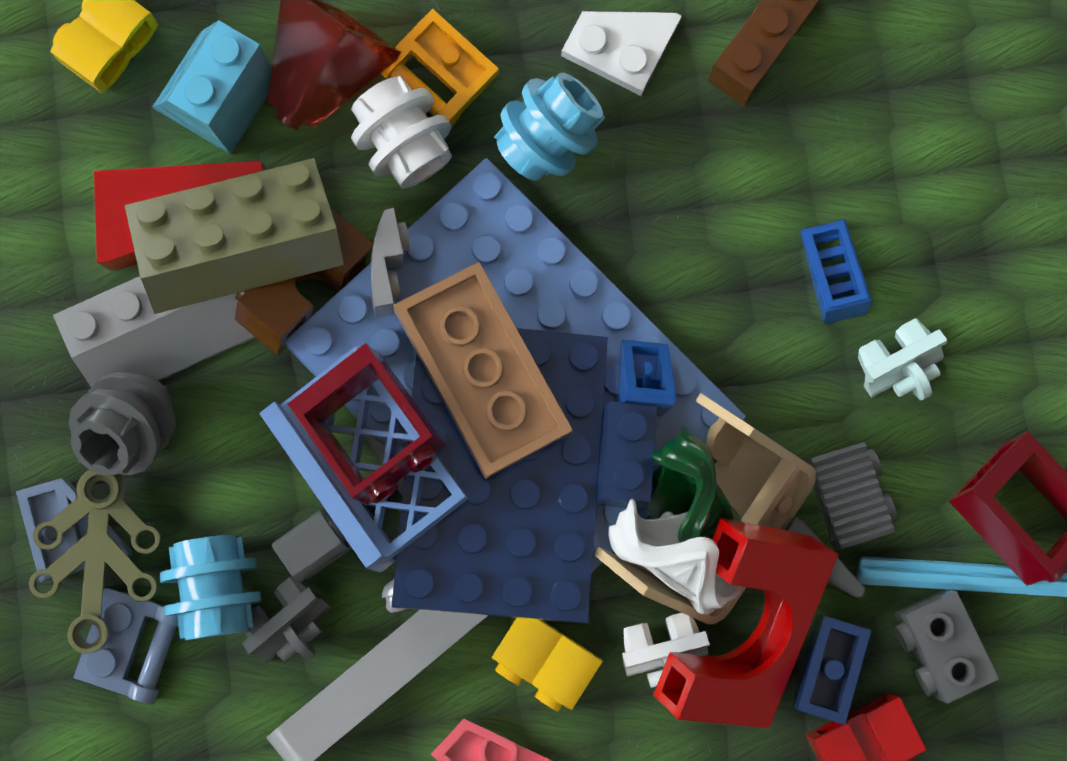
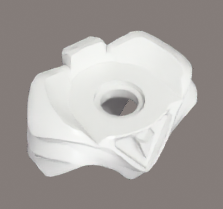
[608,499,742,614]

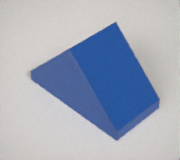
[617,339,676,416]

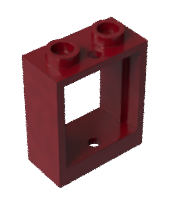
[287,343,446,505]
[949,431,1067,586]

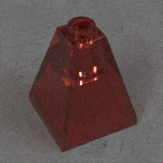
[268,0,401,130]

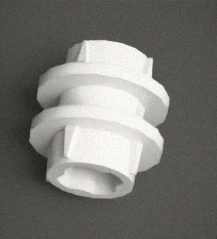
[351,76,452,189]

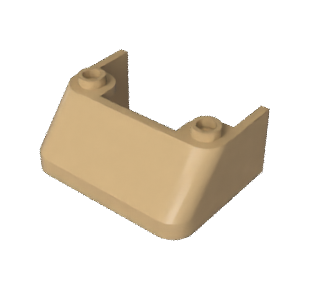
[593,393,816,624]

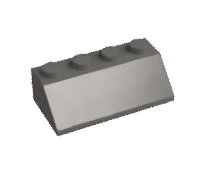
[53,276,256,387]

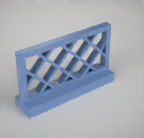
[259,346,469,572]

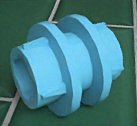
[494,73,605,181]
[160,535,262,640]

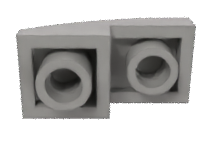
[371,208,410,318]

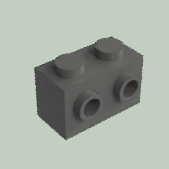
[894,589,999,704]

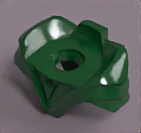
[647,427,741,543]

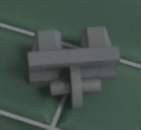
[242,577,332,663]

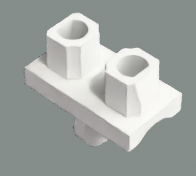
[622,613,710,688]

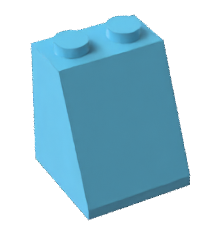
[153,20,278,154]

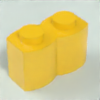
[50,0,159,94]
[491,618,603,712]

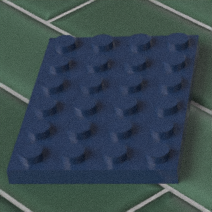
[392,328,608,623]

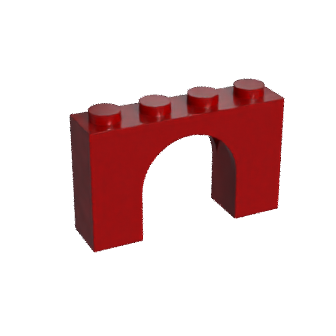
[653,518,839,728]

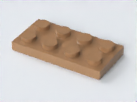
[393,262,573,479]

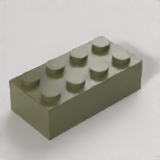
[124,158,344,314]

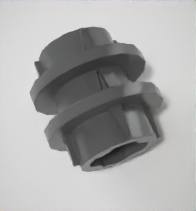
[68,372,176,476]

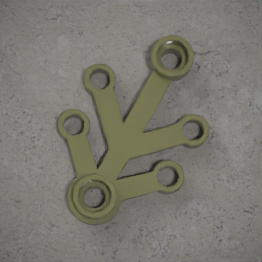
[29,470,162,654]

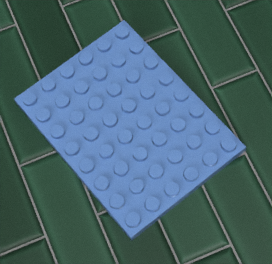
[285,158,746,573]

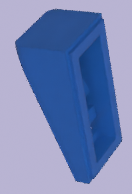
[800,219,872,324]

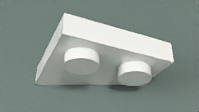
[561,11,681,96]

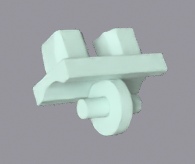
[858,318,947,400]

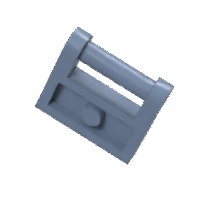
[73,587,178,704]

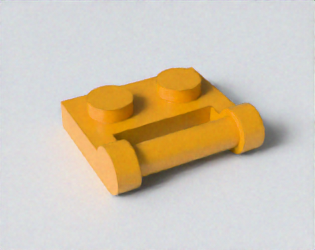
[378,8,499,126]

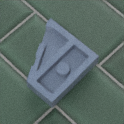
[16,478,133,582]

